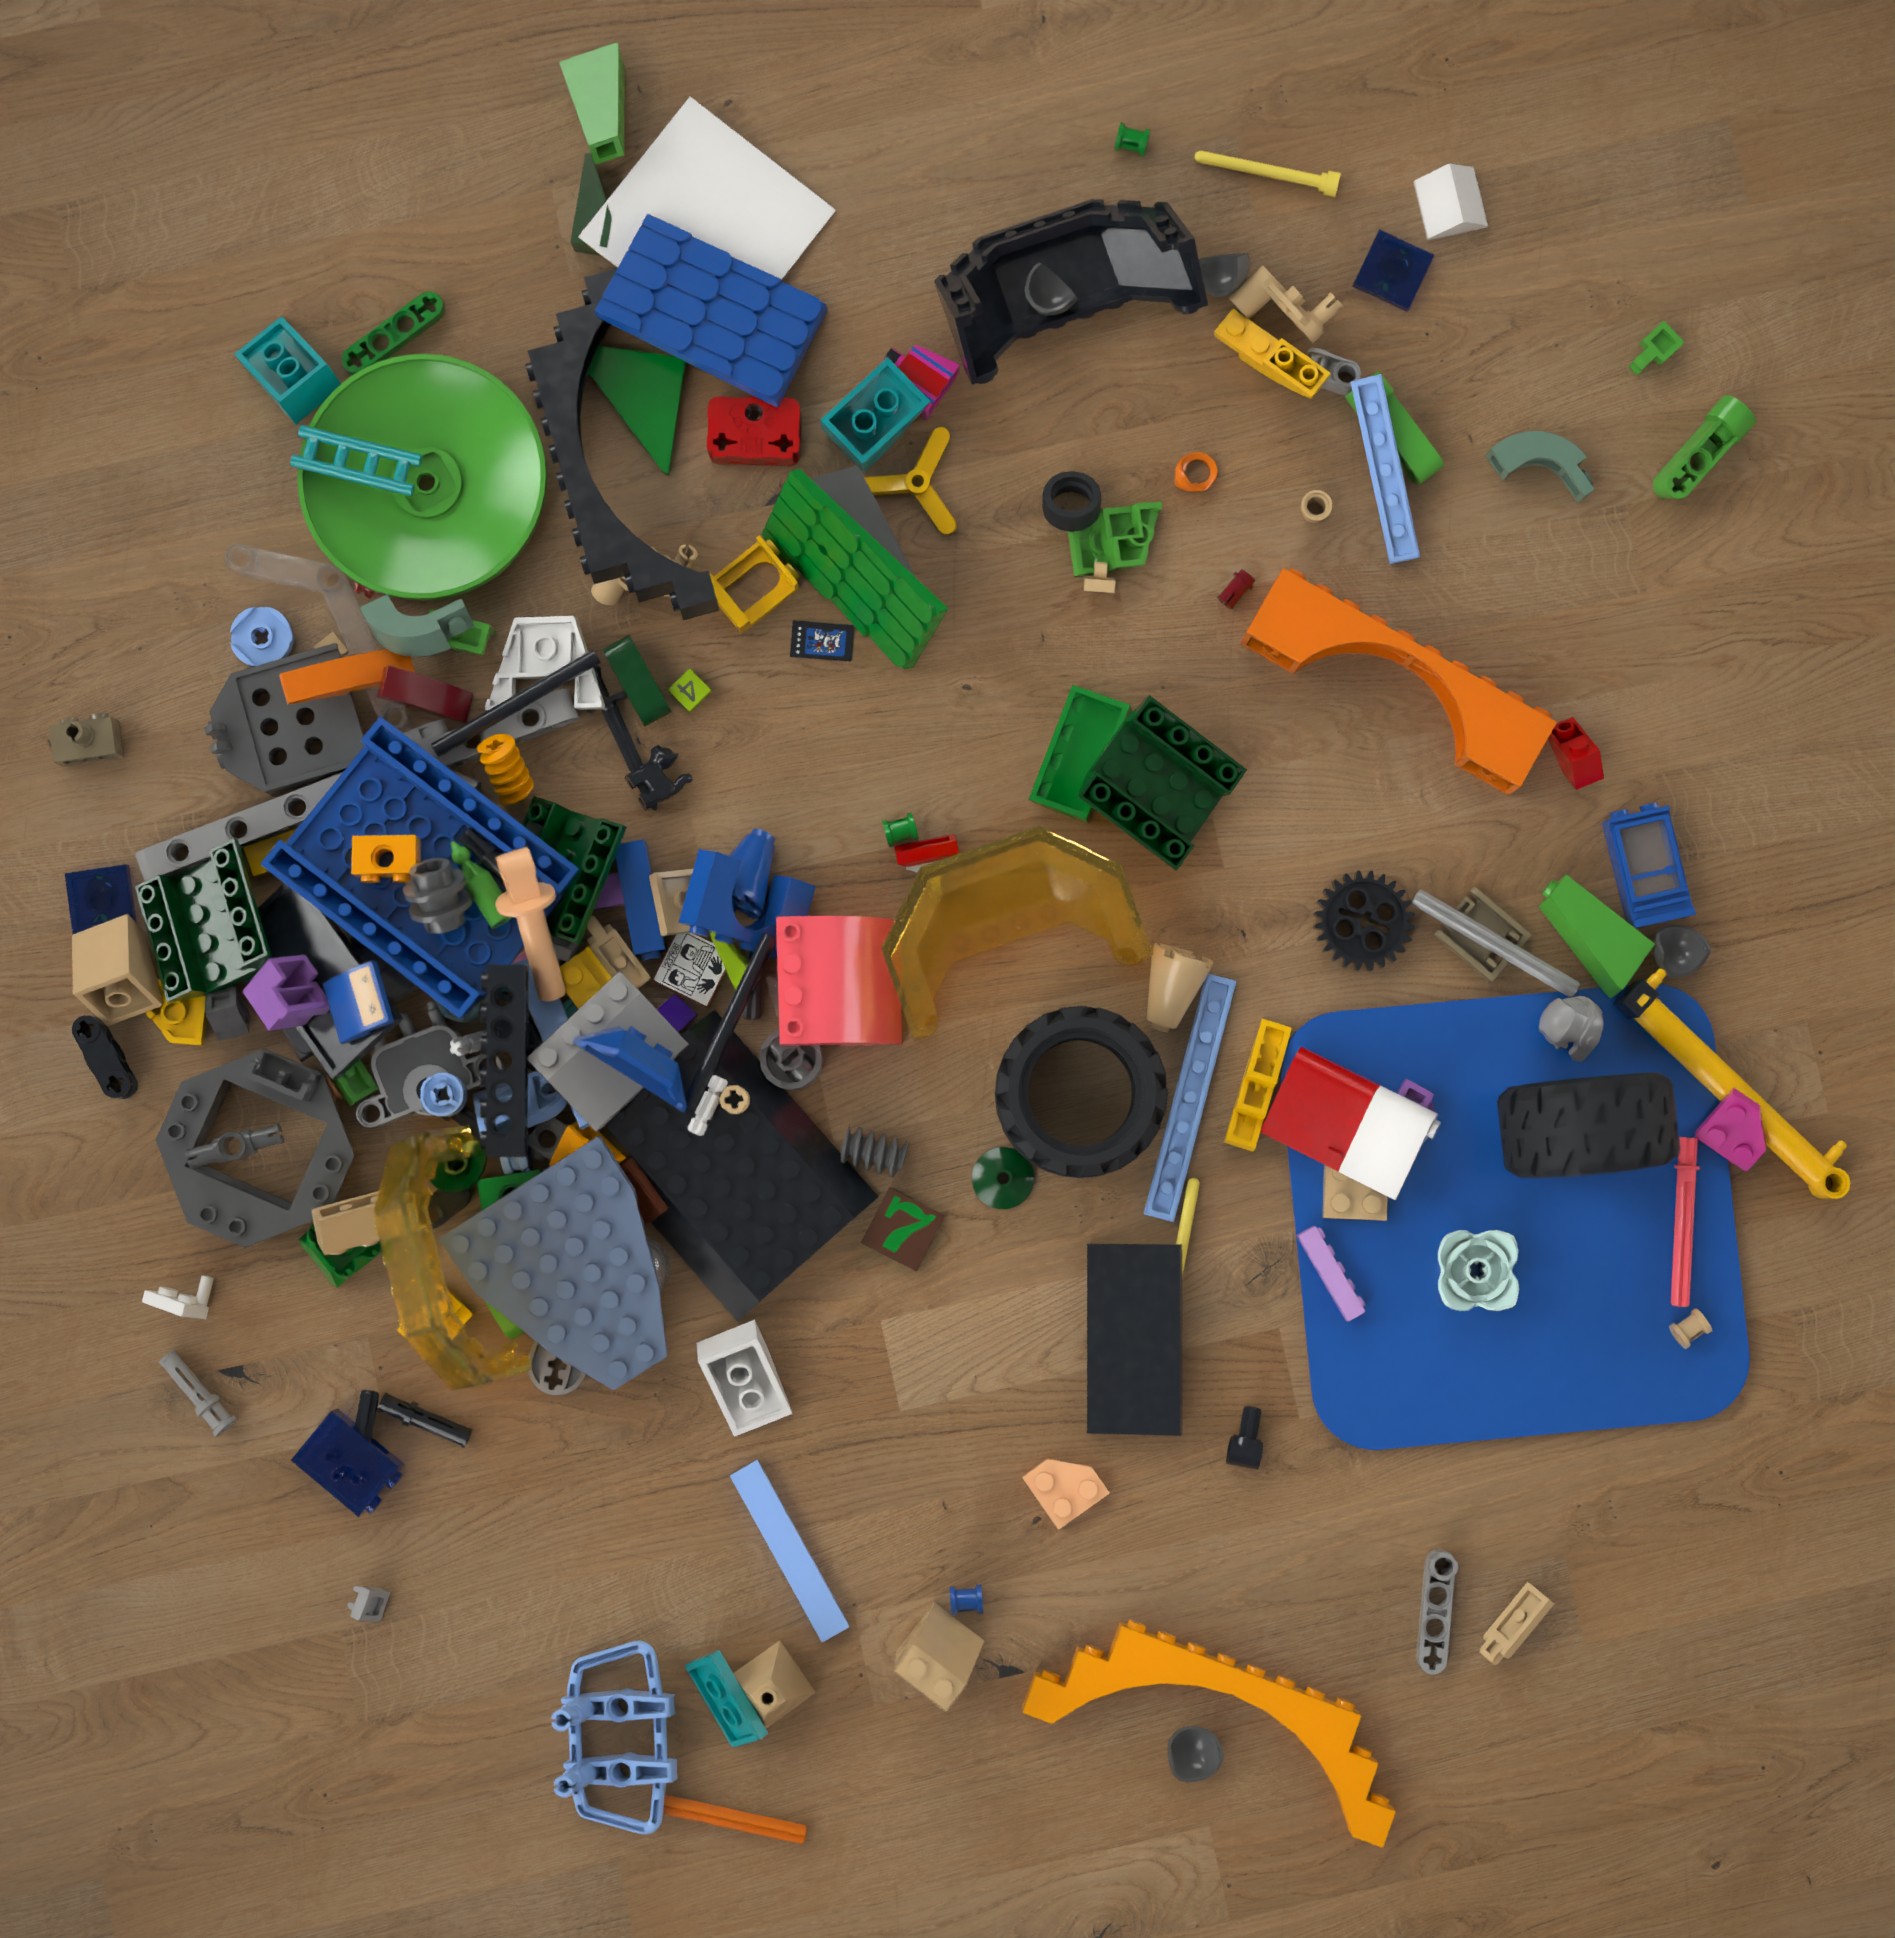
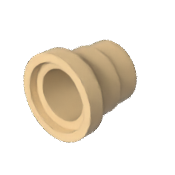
[1301,490,1332,523]

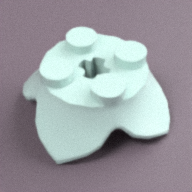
[1438,1230,1519,1311]

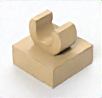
[1083,562,1116,593]

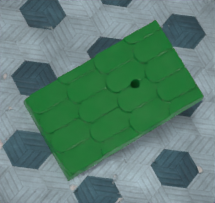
[761,465,949,670]

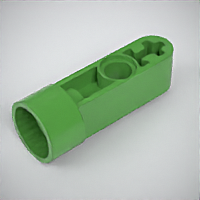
[1344,371,1444,486]
[1653,395,1757,499]

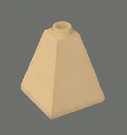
[733,1640,816,1728]

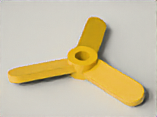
[864,427,957,534]

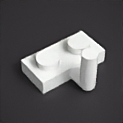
[142,1275,214,1319]

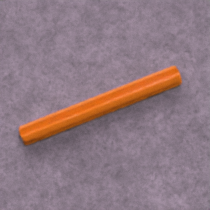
[663,1794,807,1844]

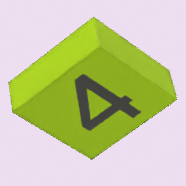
[668,668,712,713]

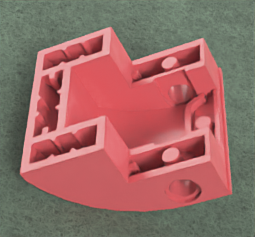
[776,916,902,1047]

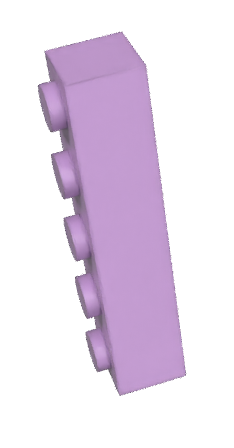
[1296,1226,1366,1322]

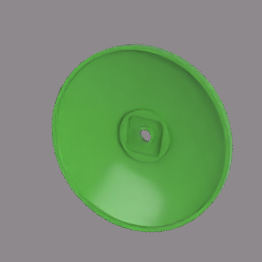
[297,354,548,601]

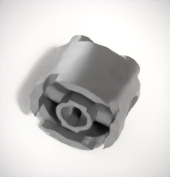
[760,1029,824,1091]

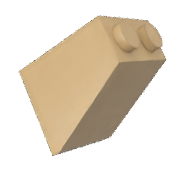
[72,914,163,1026]

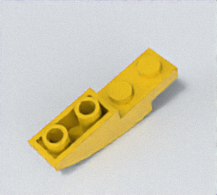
[1214,308,1331,399]

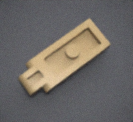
[1480,1582,1554,1665]

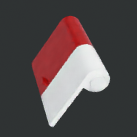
[1260,1047,1441,1200]

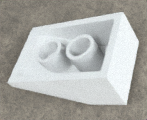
[696,1320,792,1437]

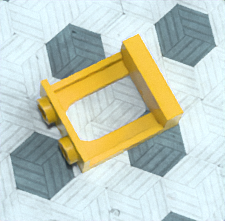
[710,535,800,634]

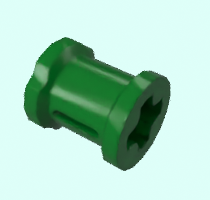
[1114,122,1151,157]
[882,812,919,847]

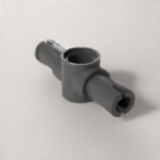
[185,1123,284,1169]

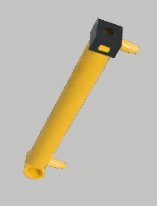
[1613,968,1851,1199]

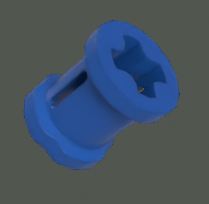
[950,1585,983,1616]

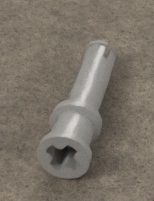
[159,1350,238,1438]

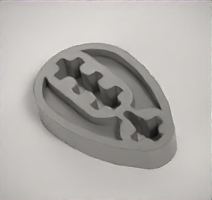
[527,1341,587,1395]

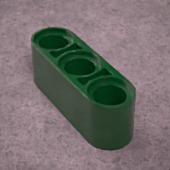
[602,635,672,727]

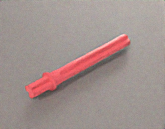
[1671,1137,1700,1307]

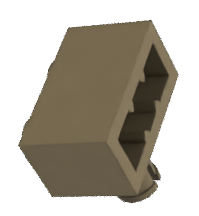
[49,713,124,767]

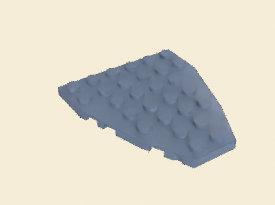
[439,1135,668,1390]

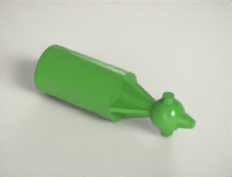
[451,841,513,929]

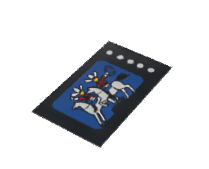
[790,621,854,662]

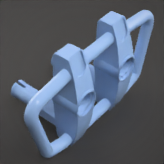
[551,1641,678,1835]

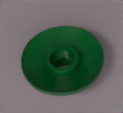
[426,1135,487,1193]
[972,1147,1034,1209]

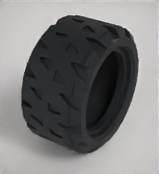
[995,1006,1168,1178]
[1497,1072,1680,1178]

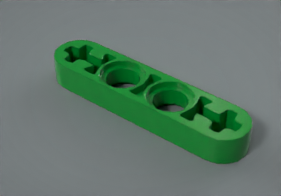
[341,291,445,376]

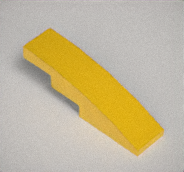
[1224,1018,1292,1152]

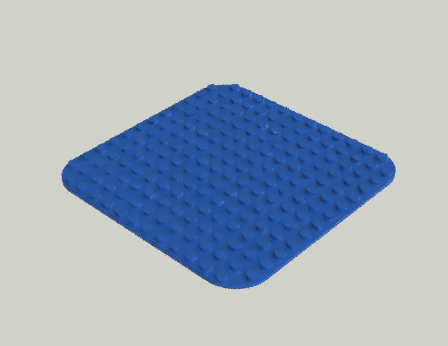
[1280,984,1750,1450]

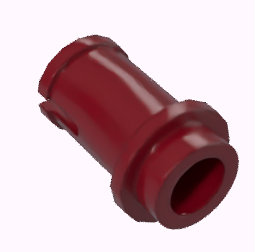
[1217,569,1255,610]

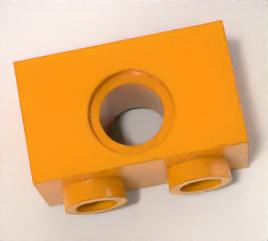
[352,835,421,883]

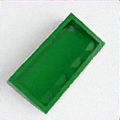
[1028,685,1132,824]

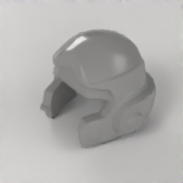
[1539,996,1604,1062]

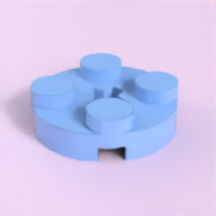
[230,607,295,667]

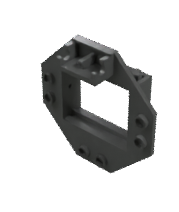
[156,1048,355,1248]

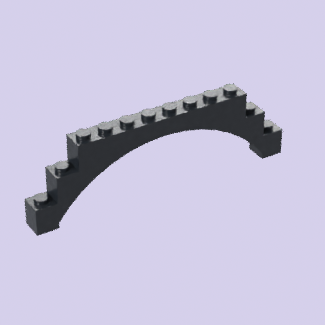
[525,268,720,621]

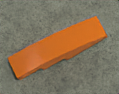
[279,649,415,705]

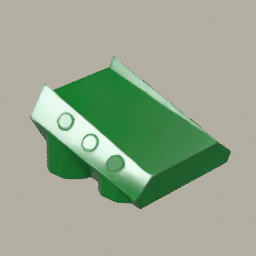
[298,1198,389,1288]

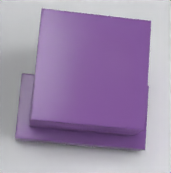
[242,955,330,1031]

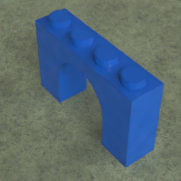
[679,849,816,960]

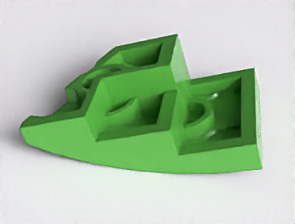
[1068,501,1162,577]

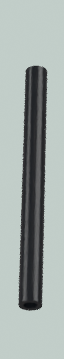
[431,650,601,757]
[685,933,777,1111]

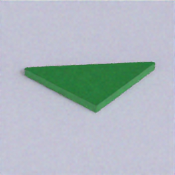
[588,346,686,475]

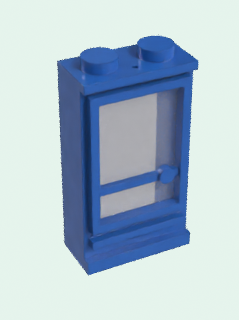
[1602,802,1696,928]

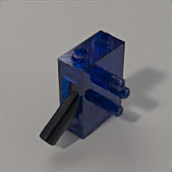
[291,1390,405,1517]

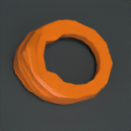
[1174,452,1218,492]

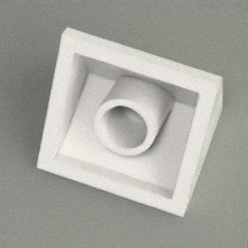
[1414,163,1488,240]

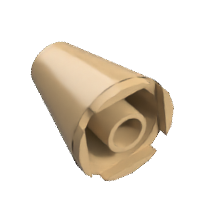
[1146,943,1214,1033]

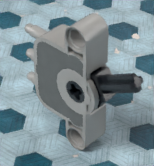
[356,1001,506,1141]

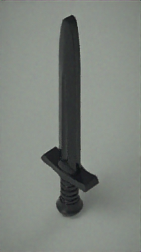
[586,665,658,811]

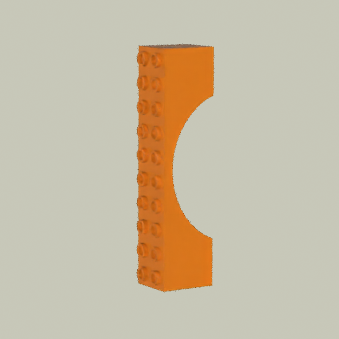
[1240,568,1557,795]

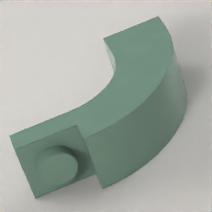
[1485,431,1595,503]
[359,594,475,657]

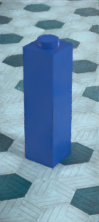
[615,839,667,961]

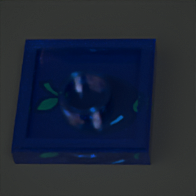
[1352,229,1434,312]
[65,864,137,934]

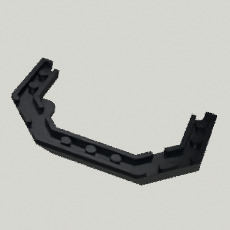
[934,199,1208,385]

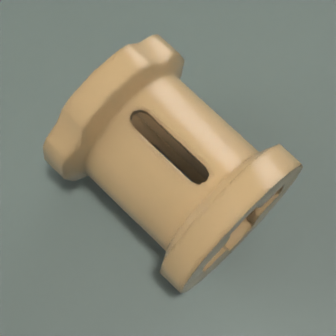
[720,1085,750,1114]
[1669,1309,1712,1349]

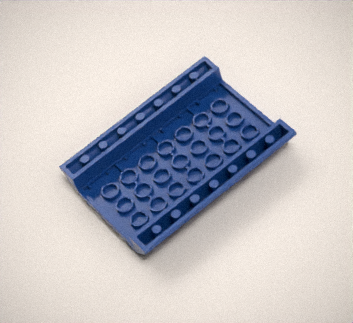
[260,716,580,1019]

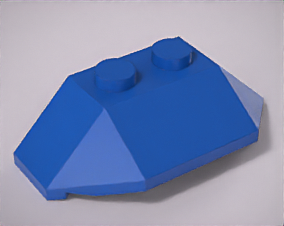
[572,1026,687,1112]

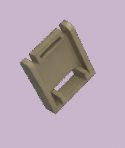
[1433,887,1532,983]

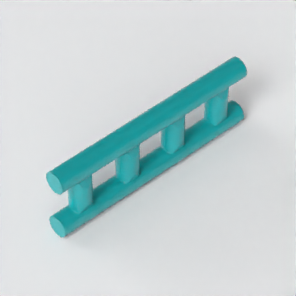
[290,425,423,496]

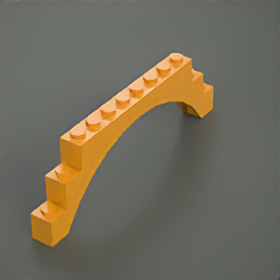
[1022,1619,1396,1848]

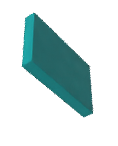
[685,1650,768,1748]

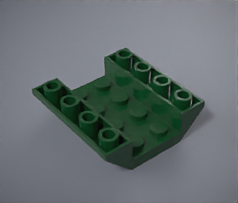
[1077,695,1247,871]
[522,796,627,945]
[135,838,271,1003]

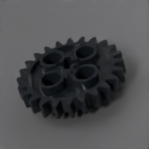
[1313,870,1415,972]

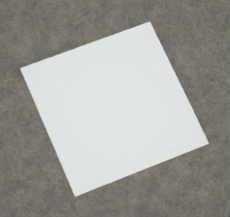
[578,97,836,280]

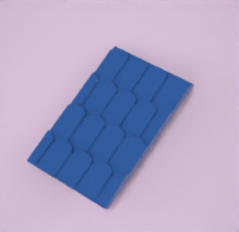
[594,214,828,408]

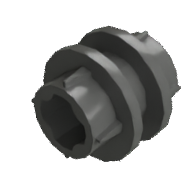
[403,858,472,933]

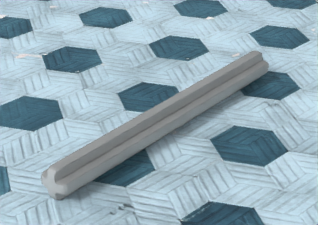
[1412,890,1580,997]

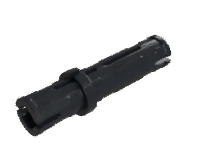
[377,1392,473,1448]

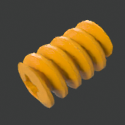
[476,733,534,805]

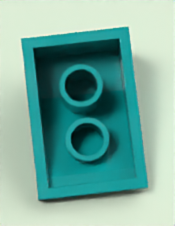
[234,316,341,425]
[820,357,930,473]

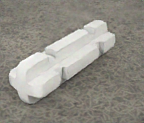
[450,1030,502,1056]
[688,1075,728,1136]

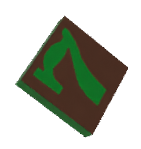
[861,1187,945,1272]

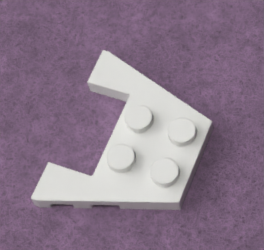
[485,616,605,711]

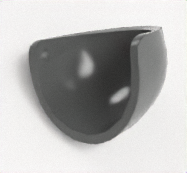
[1199,253,1250,297]
[1025,263,1078,316]
[1654,925,1711,977]
[1167,1726,1224,1782]

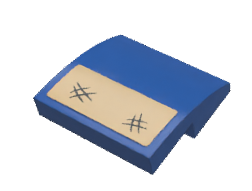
[323,961,394,1044]

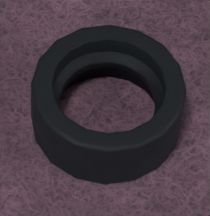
[1042,471,1101,532]

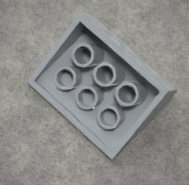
[526,971,689,1132]

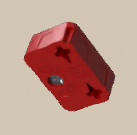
[706,396,802,466]

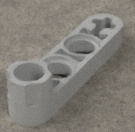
[1416,1548,1458,1675]

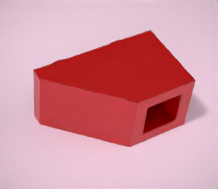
[1548,717,1604,790]

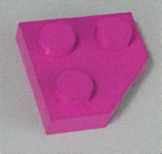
[1694,1088,1767,1172]

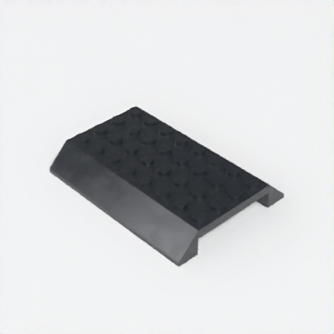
[599,1010,879,1322]

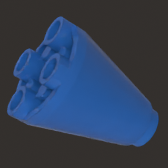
[729,828,775,919]

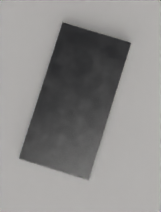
[258,883,403,1079]
[1087,1244,1183,1436]

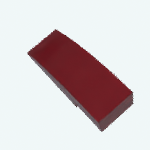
[377,665,473,723]

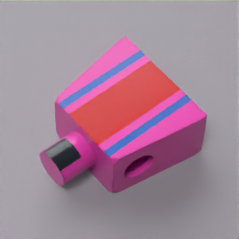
[882,345,960,421]

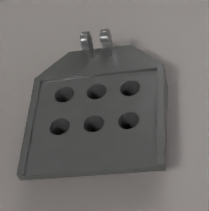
[204,643,365,796]

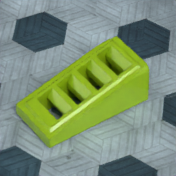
[710,933,761,989]

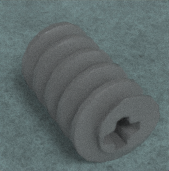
[840,1124,909,1178]

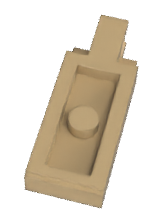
[587,915,652,989]

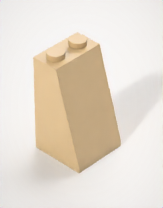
[894,1601,984,1711]

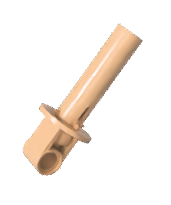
[495,847,566,1001]

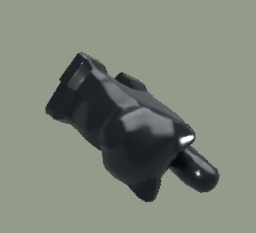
[624,745,693,811]

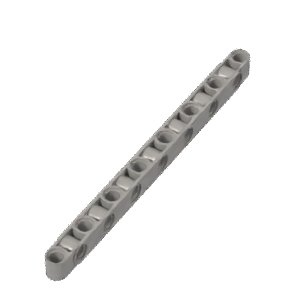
[135,689,579,881]

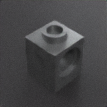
[205,986,249,1041]

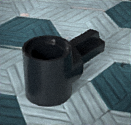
[1226,1406,1263,1470]

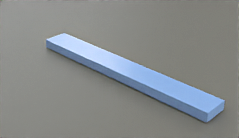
[1143,974,1237,1222]

